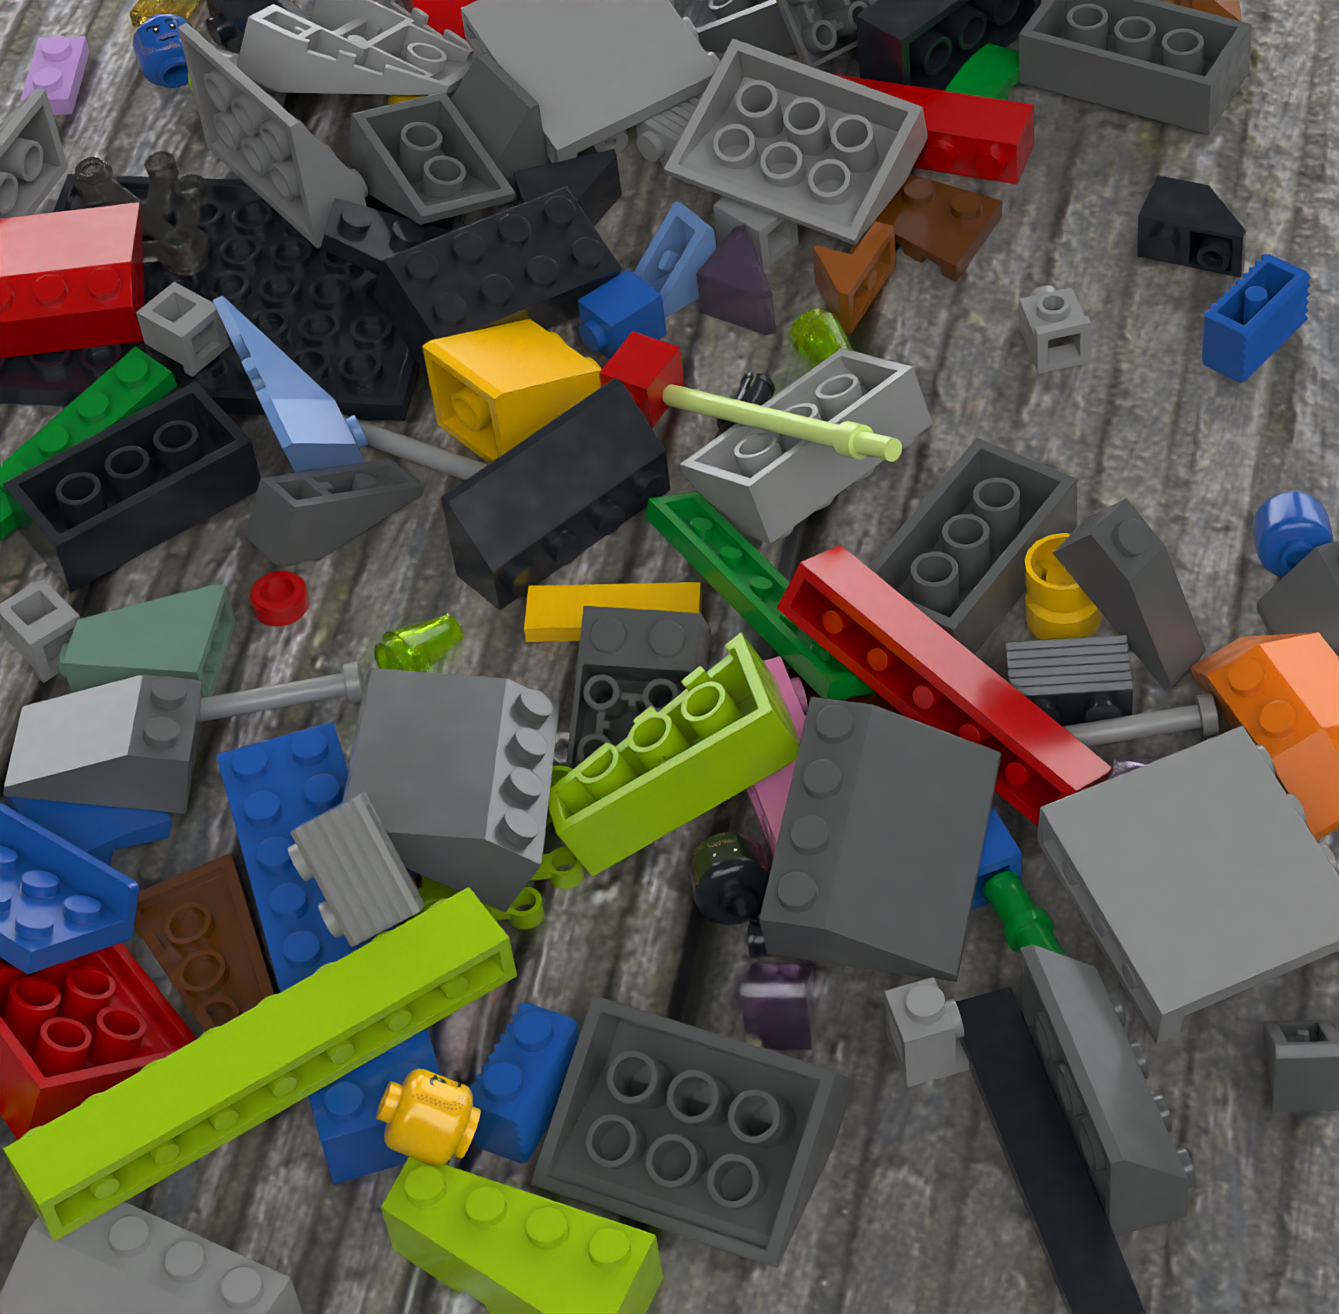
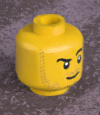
[376,1068,481,1166]

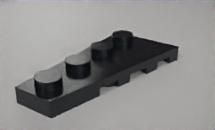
[321,198,452,276]

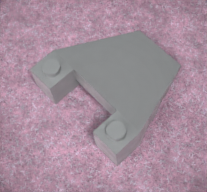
[236,0,477,95]

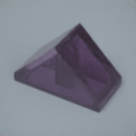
[696,225,776,336]
[740,963,815,1050]

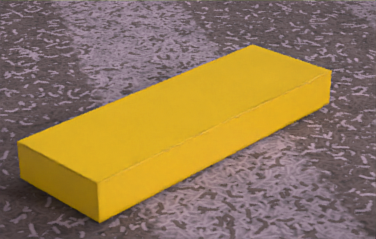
[524,582,702,642]

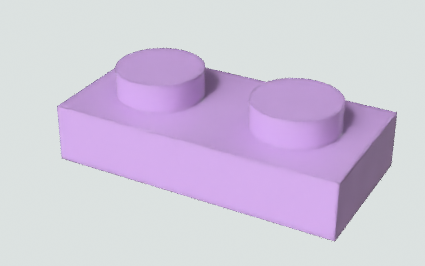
[20,36,90,115]

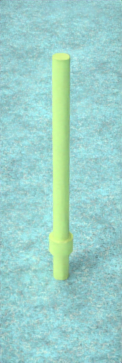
[662,384,902,462]

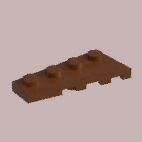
[866,174,1002,282]
[134,853,278,1032]

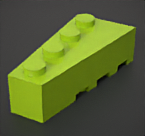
[548,632,800,876]
[381,1157,663,1314]

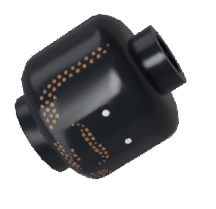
[688,832,771,925]

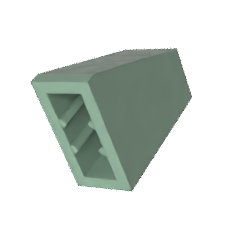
[59,584,236,698]

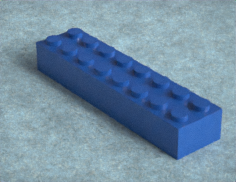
[216,722,441,1185]

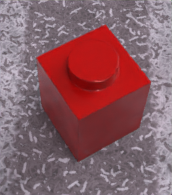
[599,331,685,428]

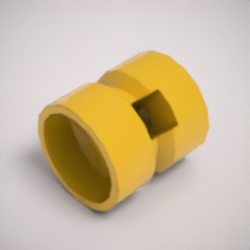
[1025,533,1102,640]

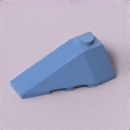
[213,296,369,473]

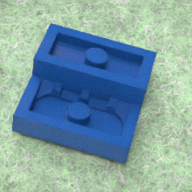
[5,796,172,867]

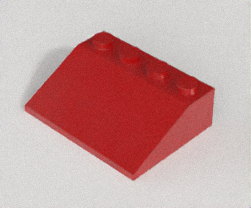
[0,202,145,358]
[0,943,197,1140]

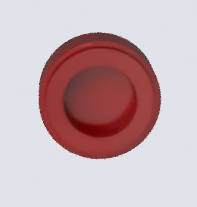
[250,571,309,626]

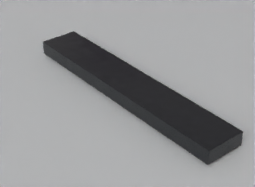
[956,987,1146,1314]

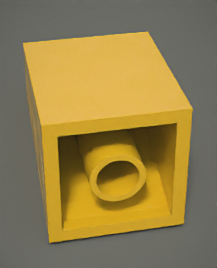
[422,318,602,464]

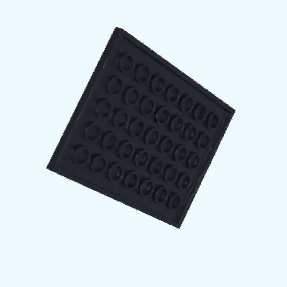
[0,174,463,421]

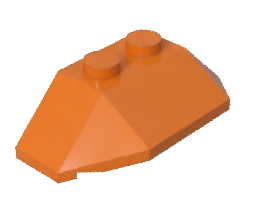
[1190,632,1339,841]

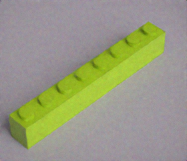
[3,887,517,1242]

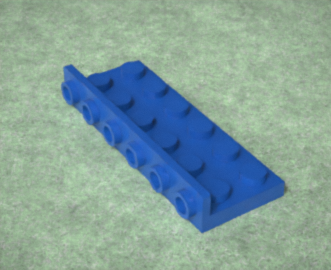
[0,802,139,974]

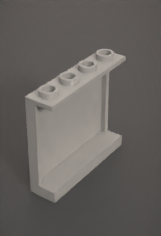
[461,0,720,164]
[1036,726,1339,1045]

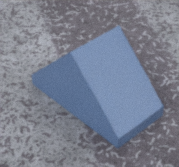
[633,201,720,318]

